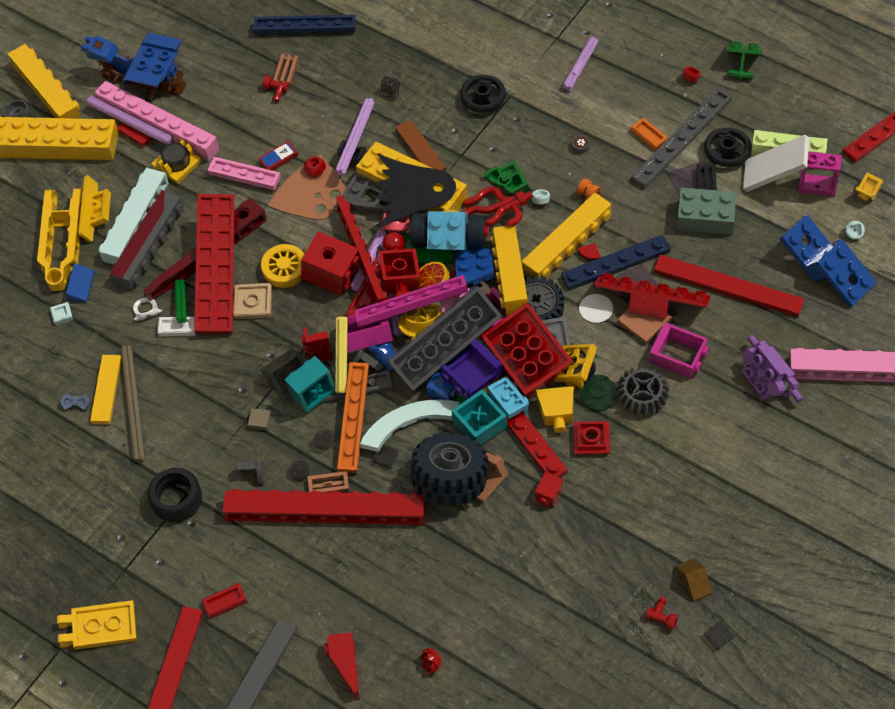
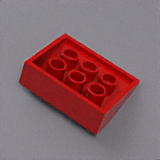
[480,302,573,401]

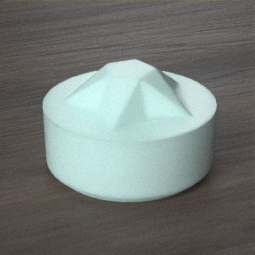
[532,189,550,204]
[845,221,865,239]

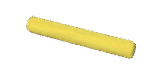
[335,317,348,393]

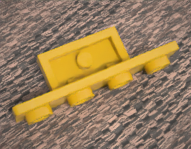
[78,175,111,243]

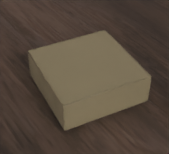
[248,408,271,430]

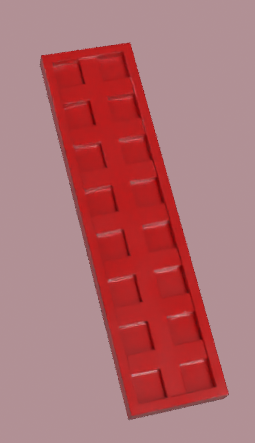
[194,194,235,334]

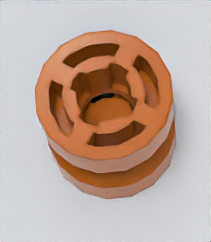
[576,178,602,200]

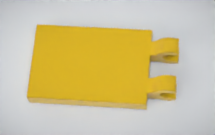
[57,600,137,650]

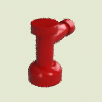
[262,75,289,102]
[646,597,678,631]

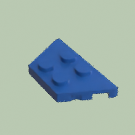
[455,245,494,286]

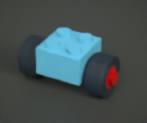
[408,211,489,250]

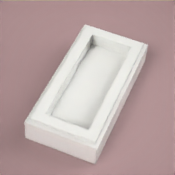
[157,317,196,337]

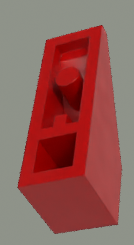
[324,632,360,699]

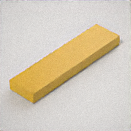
[90,355,122,425]

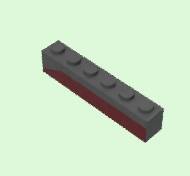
[110,190,184,291]

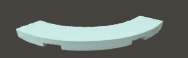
[360,400,460,452]

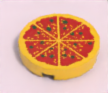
[420,262,450,289]

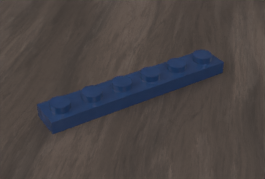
[253,15,356,34]
[561,235,671,291]

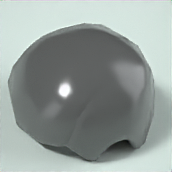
[2,100,30,117]

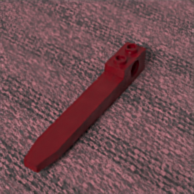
[143,198,267,301]

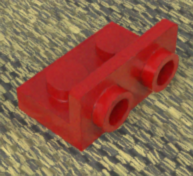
[301,327,333,362]

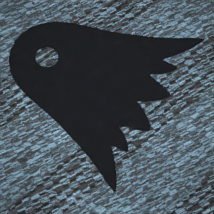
[377,154,456,228]

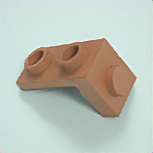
[476,452,508,502]

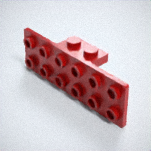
[594,273,711,319]

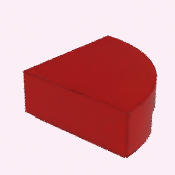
[577,243,601,261]

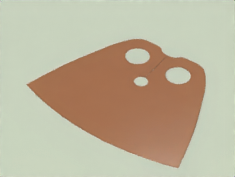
[268,154,346,219]

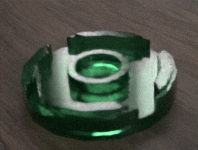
[579,374,618,411]

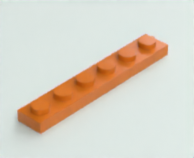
[337,362,369,473]

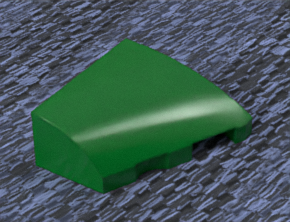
[483,160,531,195]

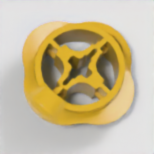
[398,303,442,338]

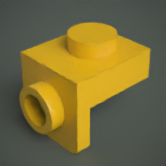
[855,172,884,201]

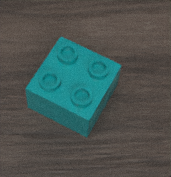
[284,356,335,413]
[451,389,507,446]

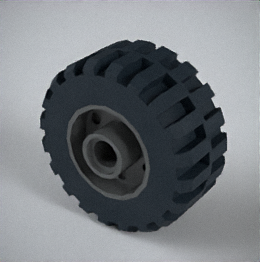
[411,432,488,506]

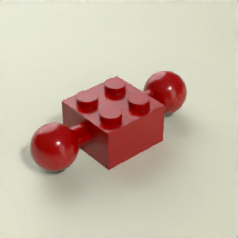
[377,232,421,314]

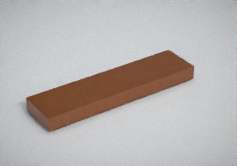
[395,120,446,172]

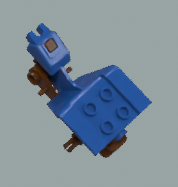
[80,33,186,103]

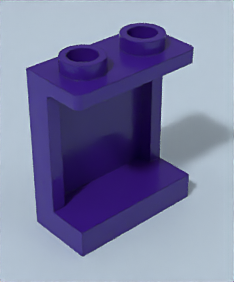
[441,339,502,400]

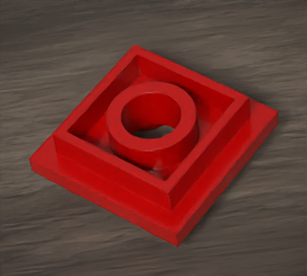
[573,421,610,455]

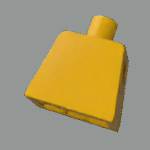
[536,386,574,433]

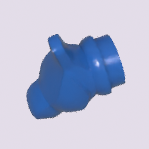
[369,342,395,371]

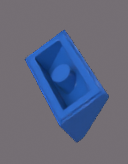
[66,264,95,302]

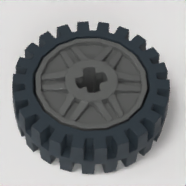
[524,276,564,321]

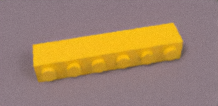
[8,44,81,119]
[521,193,612,280]
[491,225,528,316]

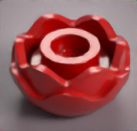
[304,156,326,177]
[420,648,442,674]

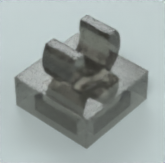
[380,76,400,100]

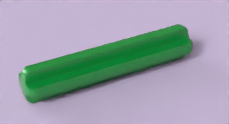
[174,279,187,324]

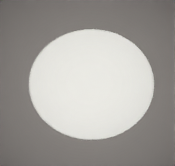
[579,294,613,323]

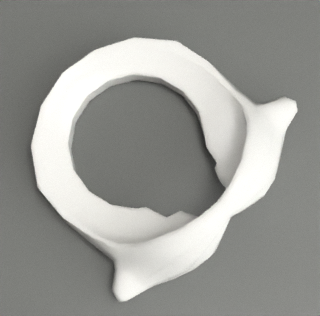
[133,297,162,321]

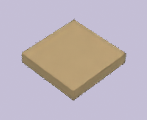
[233,283,272,319]

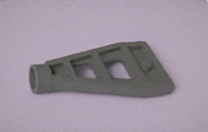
[342,173,413,219]

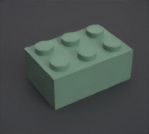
[677,187,737,235]

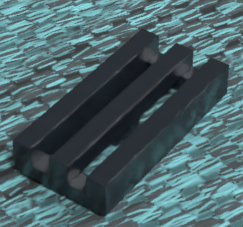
[696,163,717,191]

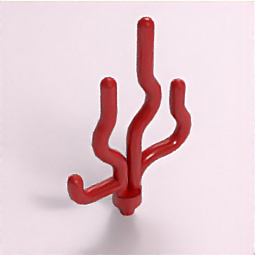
[462,187,533,227]

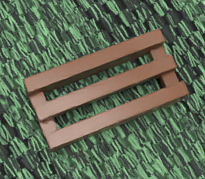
[273,54,299,87]
[307,471,350,493]

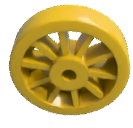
[261,244,304,288]

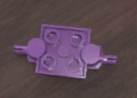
[741,335,804,403]

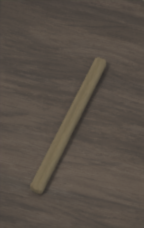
[121,345,145,462]

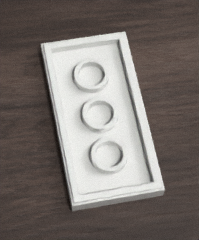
[743,135,809,192]

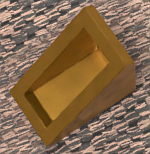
[675,558,712,602]

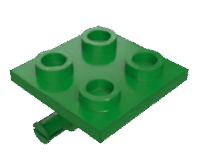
[726,41,763,80]

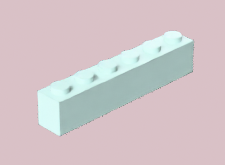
[99,167,169,265]

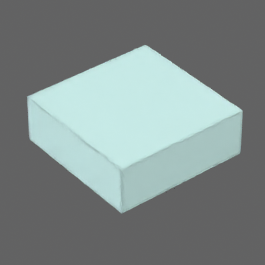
[50,302,73,326]

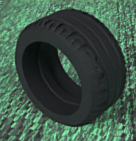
[148,468,202,522]

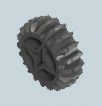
[616,366,669,417]

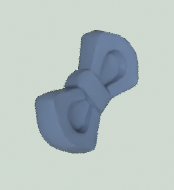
[61,394,90,410]

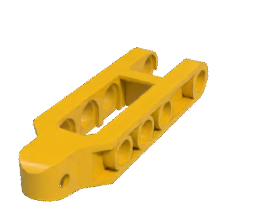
[37,188,83,291]

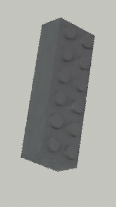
[386,286,502,391]

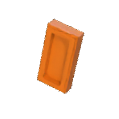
[630,118,668,151]

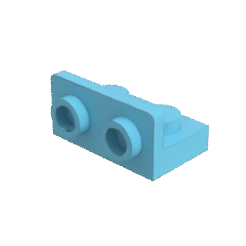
[487,376,529,419]

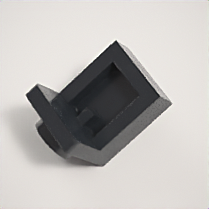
[337,140,367,165]

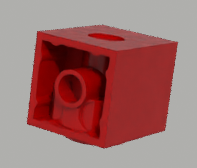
[301,231,360,296]

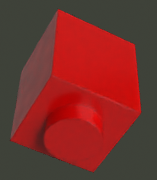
[535,472,563,508]

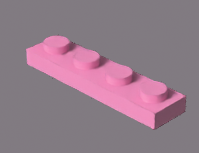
[207,157,281,191]

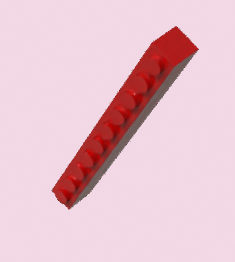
[222,489,426,525]

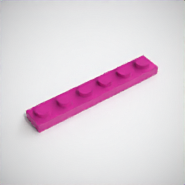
[355,275,468,327]

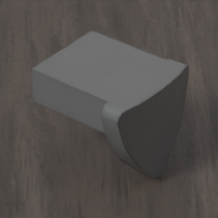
[353,349,384,372]
[237,461,264,484]

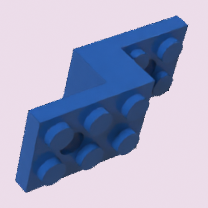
[779,214,877,307]

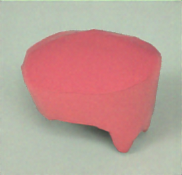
[382,212,410,233]

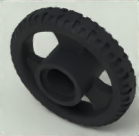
[460,74,506,113]
[704,127,751,168]

